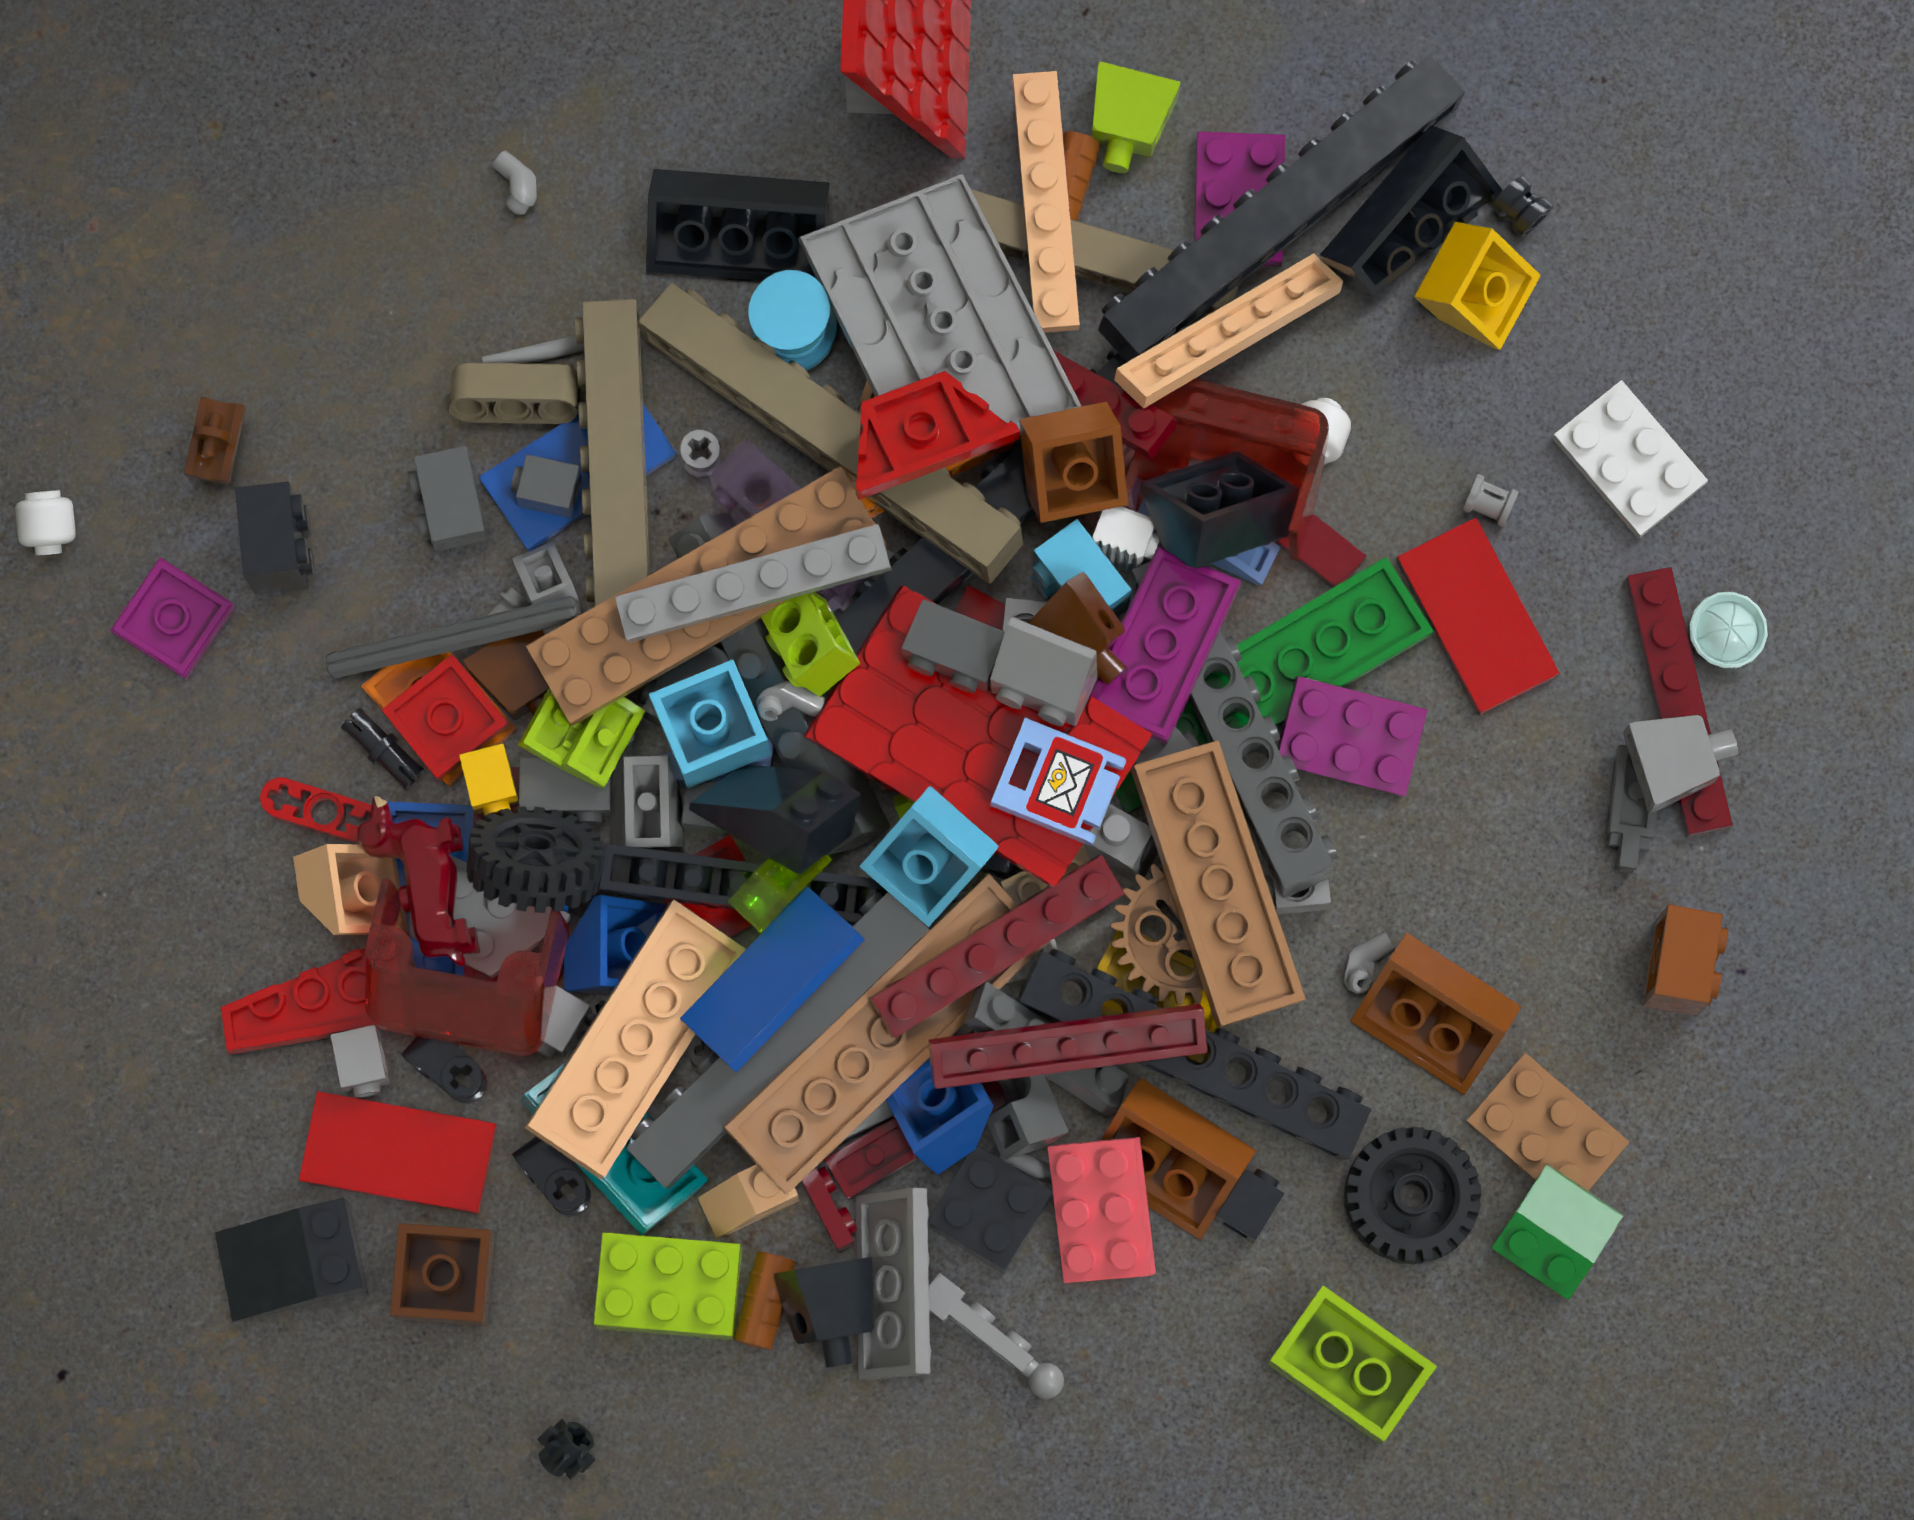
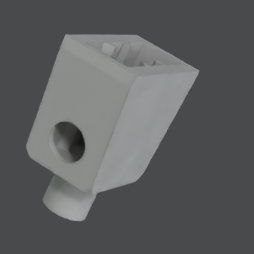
[1623,715,1738,813]
[1083,804,1158,883]

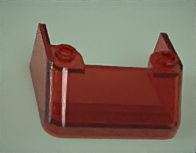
[1125,379,1329,561]
[365,878,570,1056]

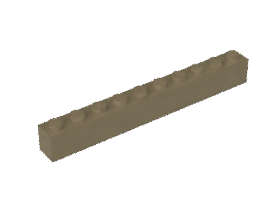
[638,283,1023,584]

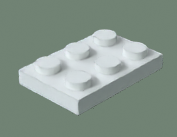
[1552,380,1708,539]

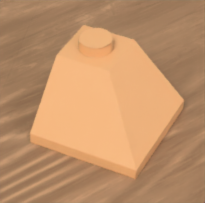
[293,844,409,935]

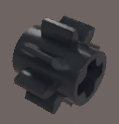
[537,1419,596,1480]

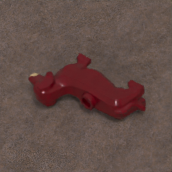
[357,797,480,967]

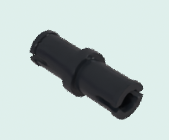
[341,707,425,790]

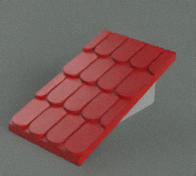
[840,0,971,159]
[802,585,1153,887]

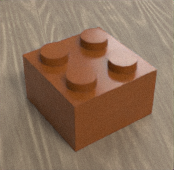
[1019,402,1128,523]
[1643,904,1728,1016]

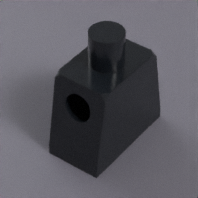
[774,1257,874,1368]

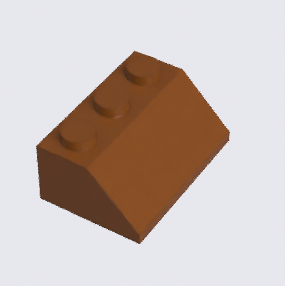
[1350,933,1522,1095]
[1101,1077,1257,1240]

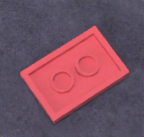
[1048,1137,1156,1283]

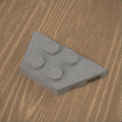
[410,854,571,979]

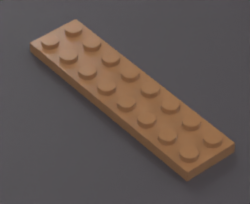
[526,466,887,726]
[722,874,1047,1194]

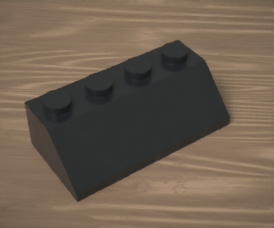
[646,169,830,281]

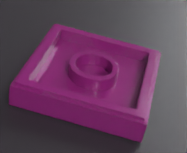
[110,557,236,680]

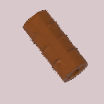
[1063,131,1100,221]
[733,1251,796,1351]

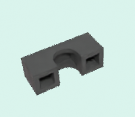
[953,1025,1069,1160]

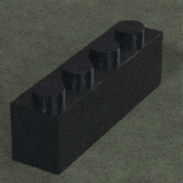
[1319,125,1503,296]

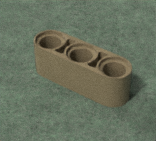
[449,363,580,424]

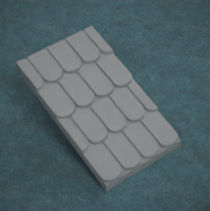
[798,174,1082,434]

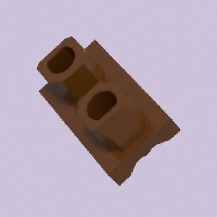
[184,397,246,485]

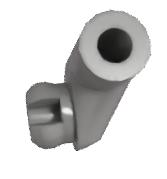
[492,150,537,215]
[756,681,825,721]
[1343,931,1395,994]

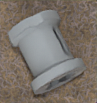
[680,430,721,479]
[1462,474,1519,528]

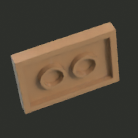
[1465,1053,1630,1191]

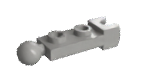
[929,1273,1064,1399]

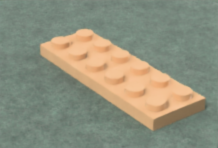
[525,900,746,1179]

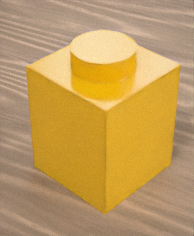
[459,744,519,817]

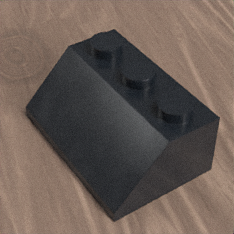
[1140,450,1299,569]

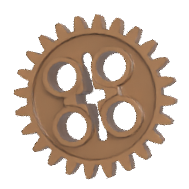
[1110,864,1204,1005]

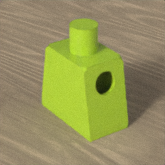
[1092,61,1181,173]

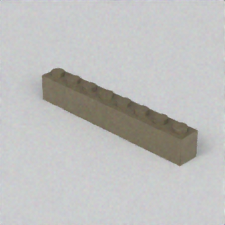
[575,299,651,606]

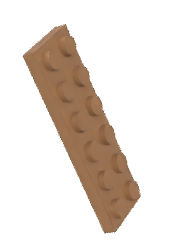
[1130,740,1306,1028]

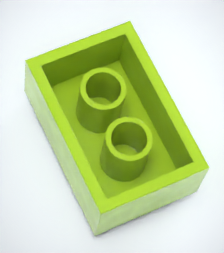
[594,1232,742,1340]
[1267,1285,1437,1445]

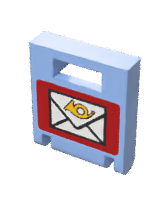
[990,718,1127,846]

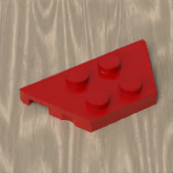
[856,371,1020,500]

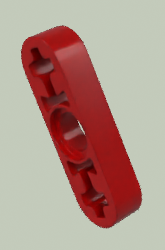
[260,777,371,844]

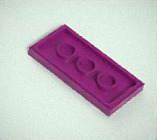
[1090,546,1241,744]

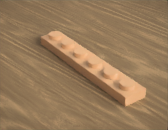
[1012,71,1080,333]
[1114,253,1343,408]

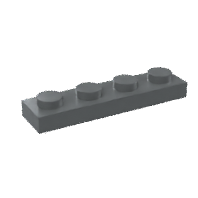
[964,981,1129,1117]

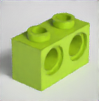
[761,592,860,696]

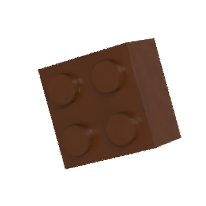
[390,1223,495,1326]

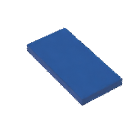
[479,404,677,551]
[680,886,865,1072]

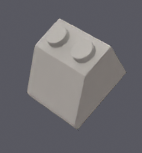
[990,617,1097,727]

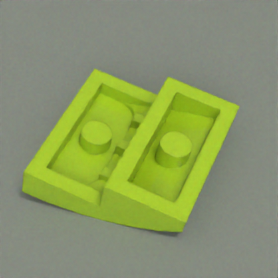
[518,688,646,788]

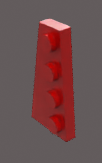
[221,933,409,1055]

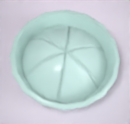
[1689,592,1768,668]

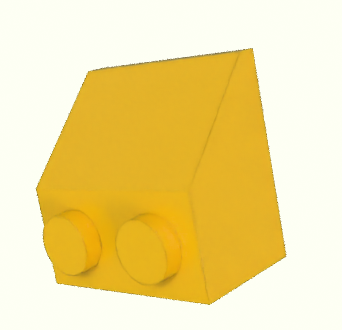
[1414,222,1541,350]

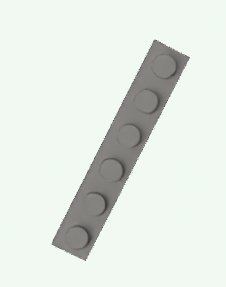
[615,524,892,643]

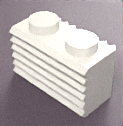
[1092,507,1160,575]

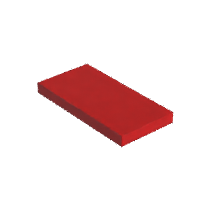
[1396,518,1560,716]
[299,1091,497,1214]

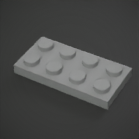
[856,1187,931,1380]

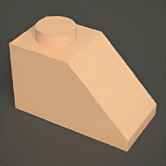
[698,1164,800,1240]

